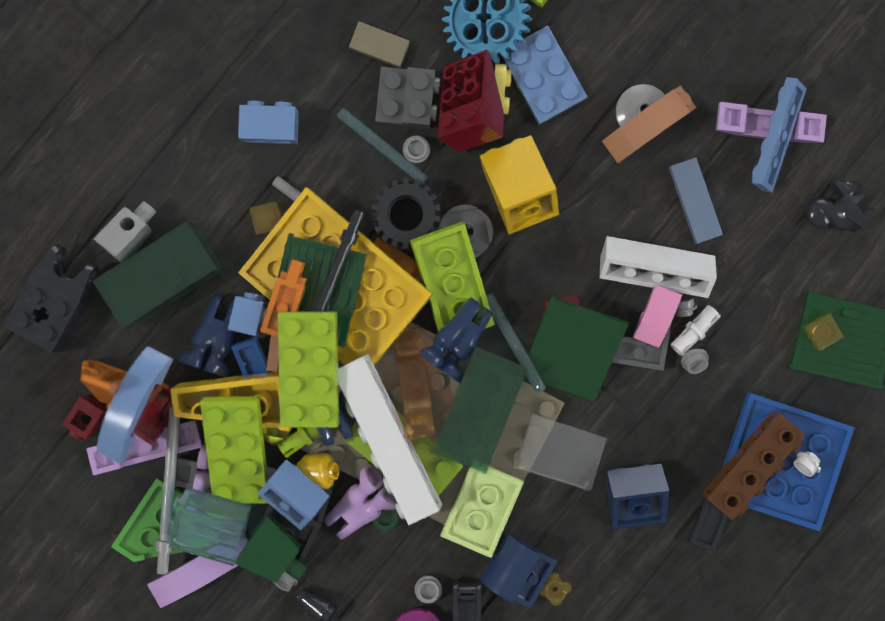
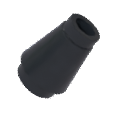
[296,587,338,621]

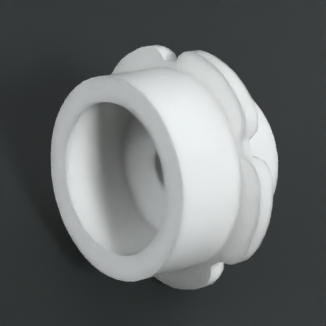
[794,451,821,477]

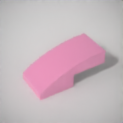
[632,285,682,348]

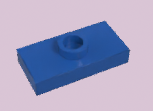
[231,336,273,375]

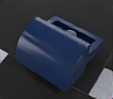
[480,532,558,609]

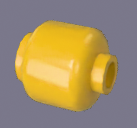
[296,453,339,490]

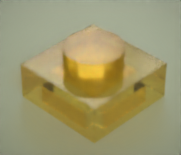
[249,201,281,235]
[803,313,844,351]

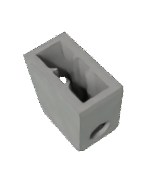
[94,201,156,266]

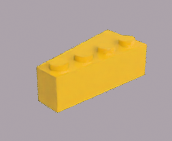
[170,371,293,431]

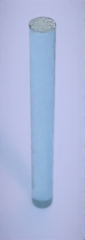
[337,108,428,184]
[486,293,546,394]

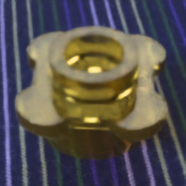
[540,572,571,606]

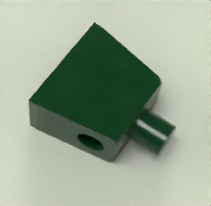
[234,514,307,582]

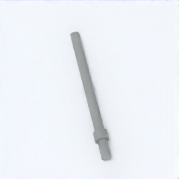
[156,407,180,574]

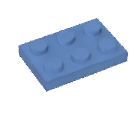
[500,26,587,125]

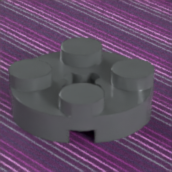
[438,205,493,258]

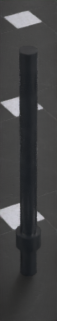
[313,210,365,312]

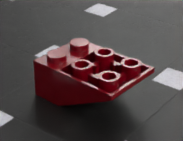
[438,49,504,152]

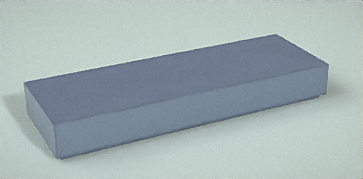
[669,158,723,244]

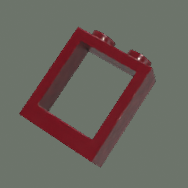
[132,382,173,446]

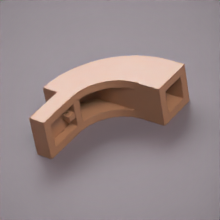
[602,86,696,163]

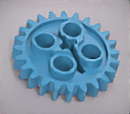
[442,0,532,64]

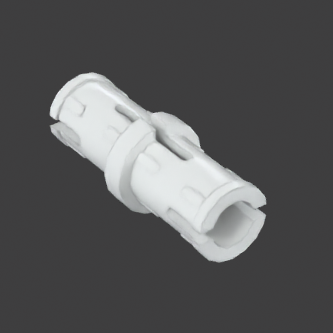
[670,305,721,357]

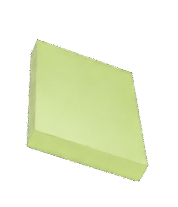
[440,459,524,558]

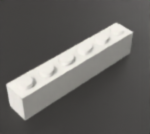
[338,354,442,525]

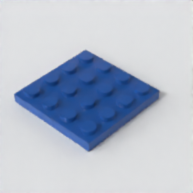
[722,392,855,531]

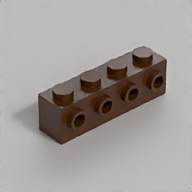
[701,410,805,520]

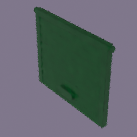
[278,233,367,347]
[787,292,885,390]
[519,295,628,401]

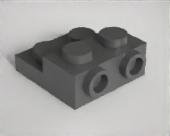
[375,67,440,129]

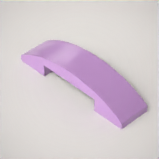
[716,102,827,143]
[86,420,202,475]
[147,530,248,608]

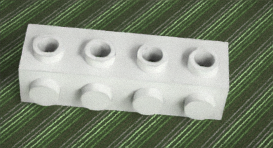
[600,236,717,298]

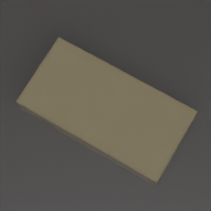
[349,22,410,68]

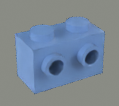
[238,101,299,144]
[228,292,269,336]
[257,460,329,530]

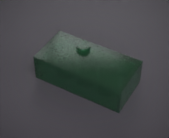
[93,221,223,328]
[431,347,528,474]

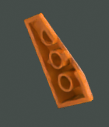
[81,359,128,409]

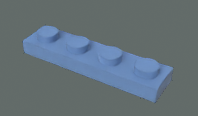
[752,77,807,193]

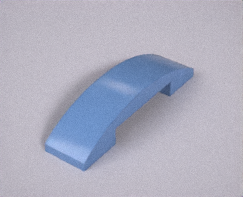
[96,347,173,464]

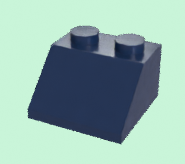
[607,464,669,529]

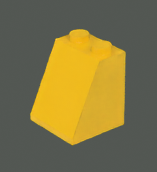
[480,135,559,234]

